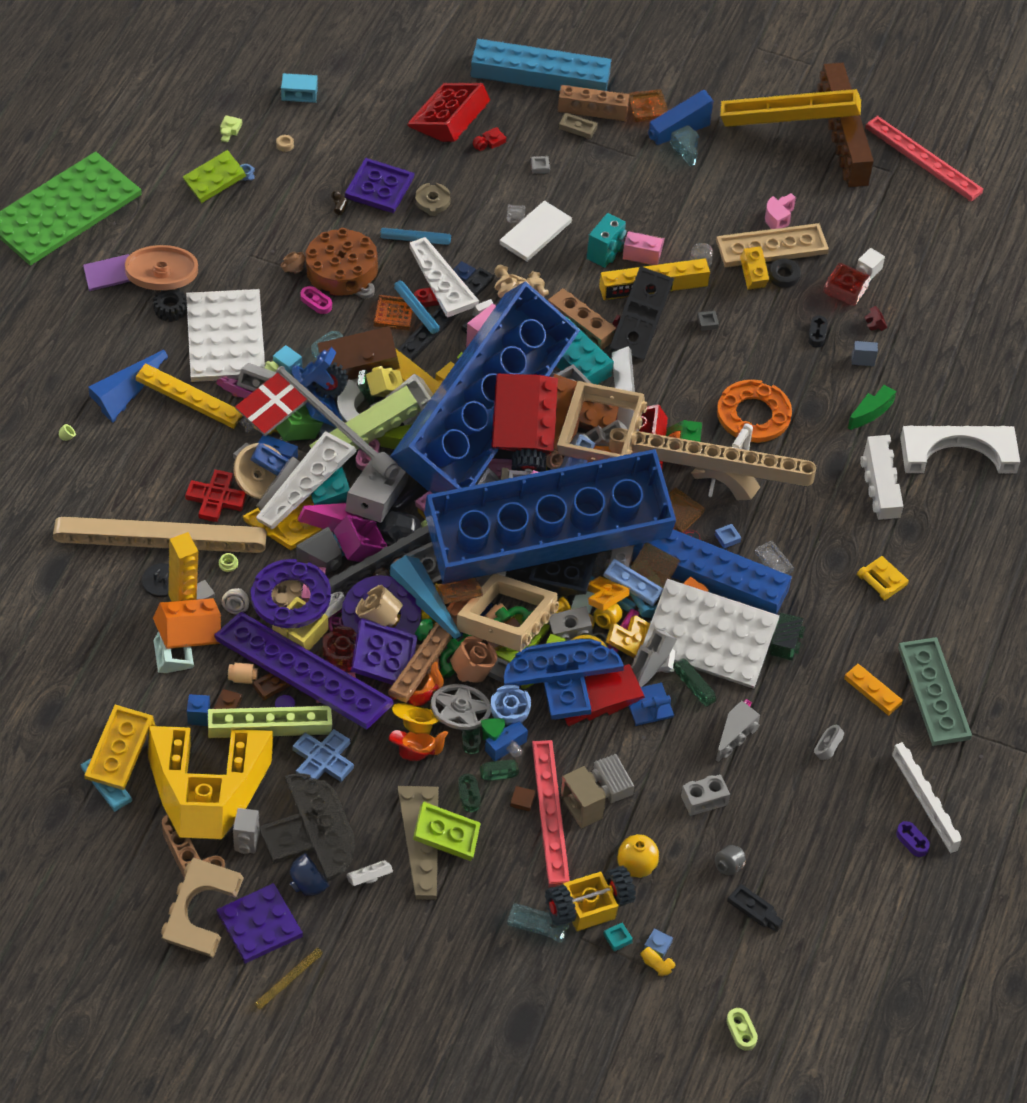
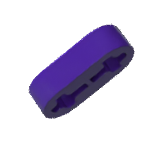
[896,821,930,857]

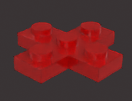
[185,469,247,522]

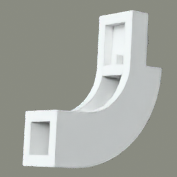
[337,379,364,423]

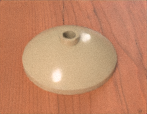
[234,443,281,499]

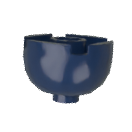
[290,853,329,896]

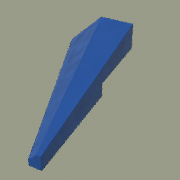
[88,350,168,423]

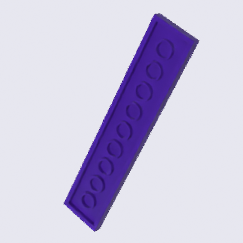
[214,612,393,729]

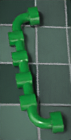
[439,606,534,679]

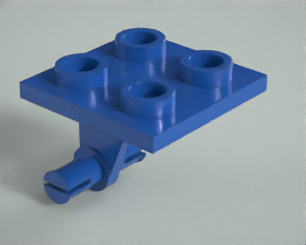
[628,683,674,726]

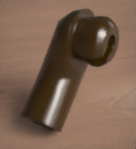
[331,190,347,215]

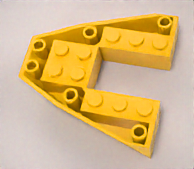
[148,726,273,839]

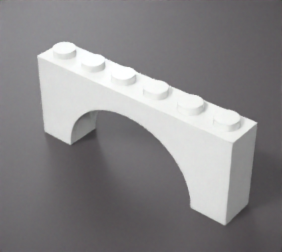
[900,426,1020,473]

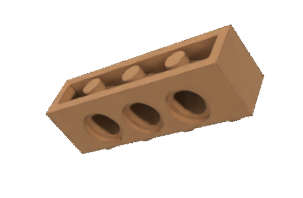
[558,85,629,121]
[548,289,616,350]

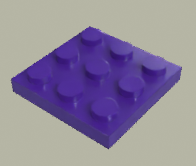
[345,158,414,213]
[351,618,417,685]
[217,883,303,964]

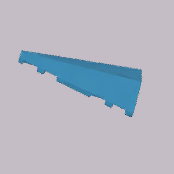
[390,555,460,639]

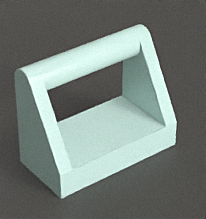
[154,632,194,673]

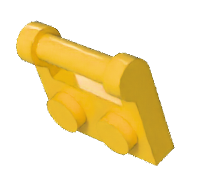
[857,556,909,600]

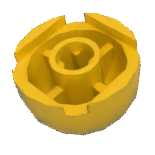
[617,834,659,877]

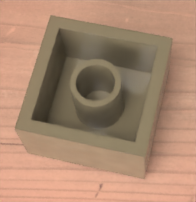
[560,766,606,829]

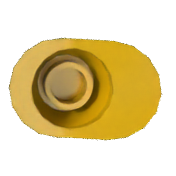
[392,703,439,734]

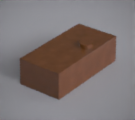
[317,326,400,381]

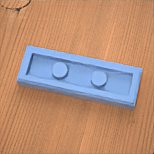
[603,559,663,606]

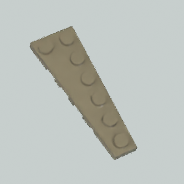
[398,786,439,900]

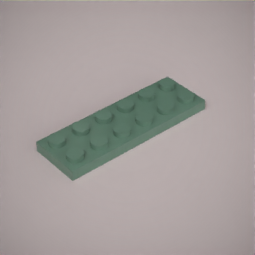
[898,637,972,746]

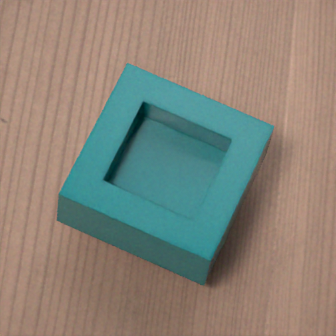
[603,922,633,951]

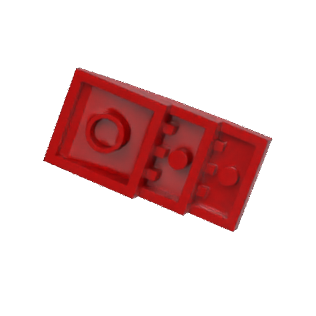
[564,664,645,726]

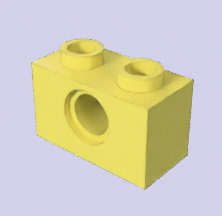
[366,366,403,397]

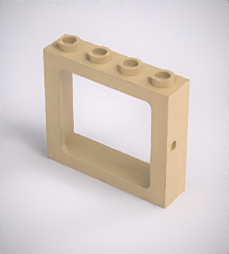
[557,381,647,461]
[457,574,559,652]

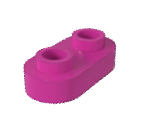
[301,286,332,314]

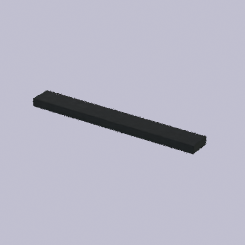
[397,267,494,361]

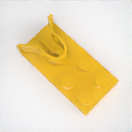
[84,705,155,790]

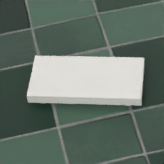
[499,201,572,262]

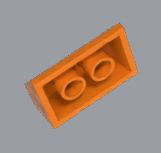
[153,598,221,649]

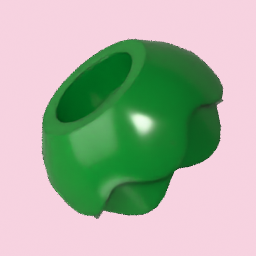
[415,619,435,641]

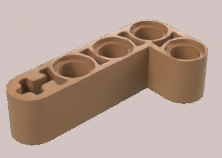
[162,814,225,879]

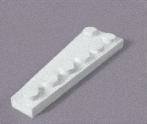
[410,237,479,317]
[256,431,356,529]

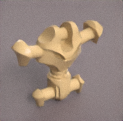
[494,265,549,298]

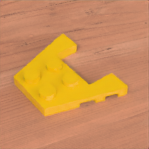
[243,494,323,550]

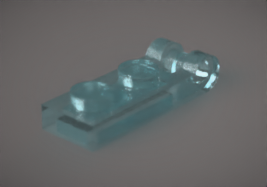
[507,903,570,942]

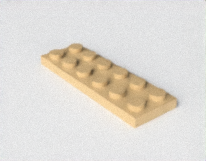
[716,223,829,267]

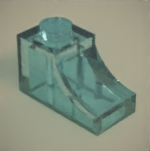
[670,125,699,166]

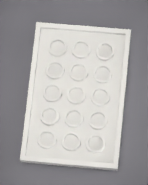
[186,289,265,382]
[643,579,779,689]

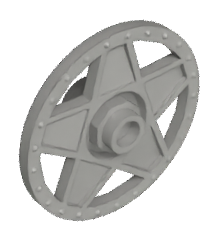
[431,684,491,730]

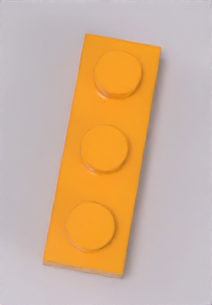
[844,664,903,716]

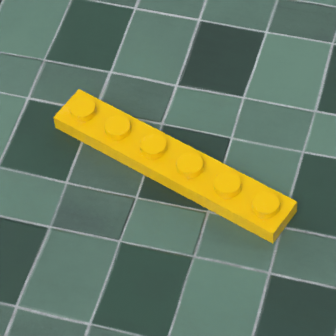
[136,363,243,429]

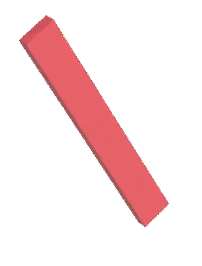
[866,116,983,202]
[532,740,570,887]

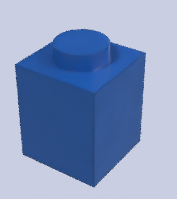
[187,694,210,726]

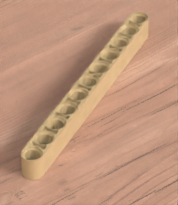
[609,428,816,486]
[53,517,267,553]

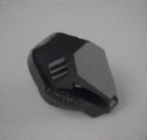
[376,511,422,547]

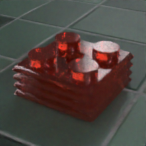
[823,263,871,306]

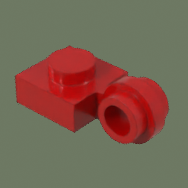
[473,127,506,151]

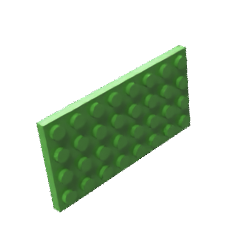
[0,151,142,266]

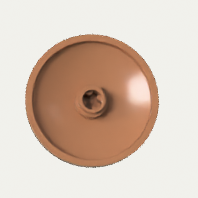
[125,245,198,290]

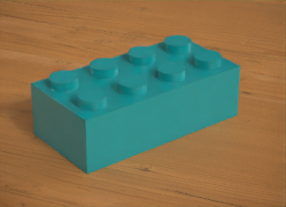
[556,316,614,385]

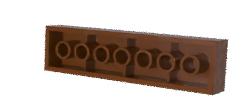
[817,62,874,187]

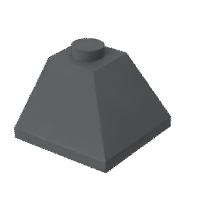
[296,527,342,574]

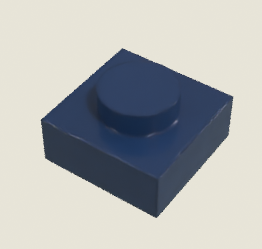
[453,261,476,282]

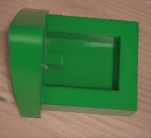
[481,718,505,741]

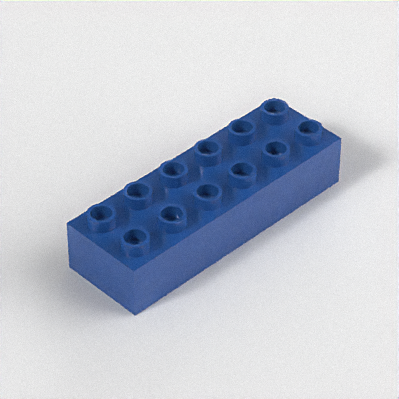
[390,281,580,494]
[424,449,676,584]

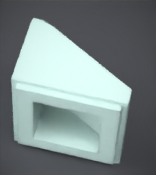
[571,591,594,614]

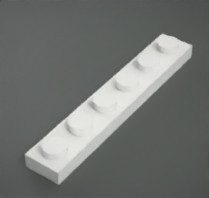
[892,742,961,853]

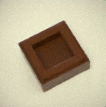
[510,786,536,811]

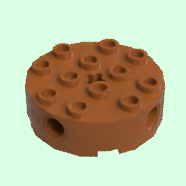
[305,228,378,296]

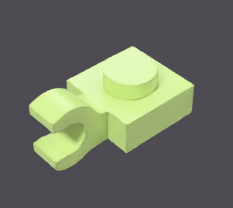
[220,115,242,143]

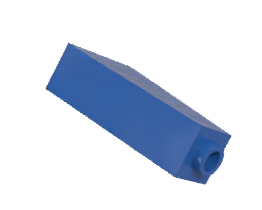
[648,90,714,145]

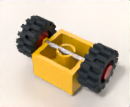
[545,866,636,931]

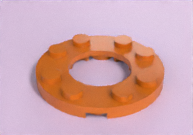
[717,380,792,443]

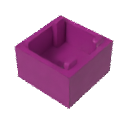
[333,515,387,562]

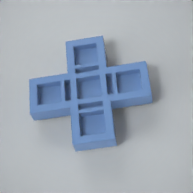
[292,729,354,785]

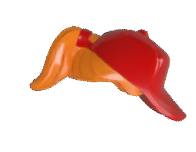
[390,662,444,707]
[388,730,448,761]

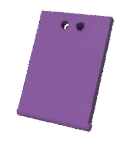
[83,254,131,291]

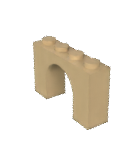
[161,858,244,958]

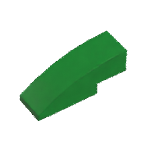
[848,385,896,430]

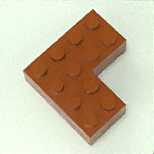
[549,374,619,459]

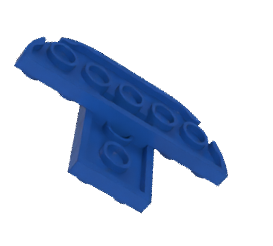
[504,639,624,720]

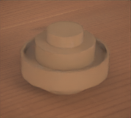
[281,252,306,274]

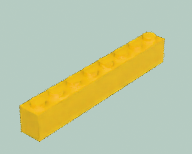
[720,89,861,127]

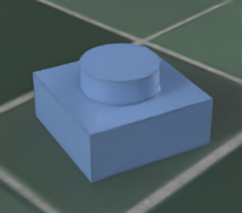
[715,524,741,548]
[644,929,673,958]

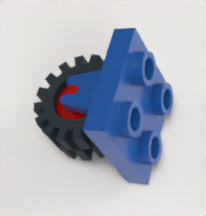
[300,347,348,398]

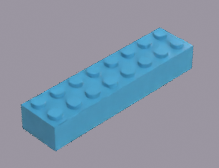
[471,39,611,91]

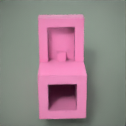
[765,193,796,229]

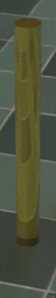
[254,948,323,1009]

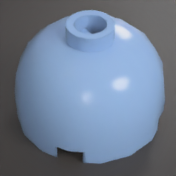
[491,685,531,726]

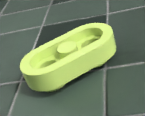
[727,1008,758,1050]

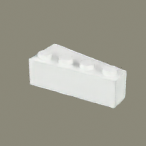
[861,435,903,520]

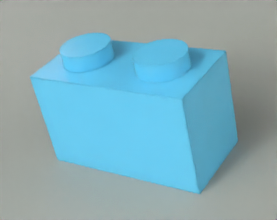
[281,73,318,103]

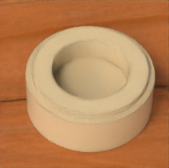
[276,135,294,152]

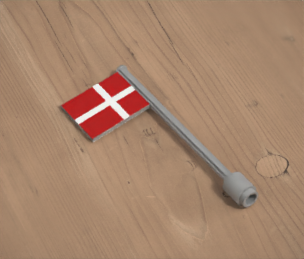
[235,366,400,480]

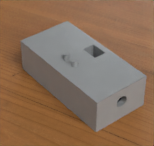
[345,459,409,523]

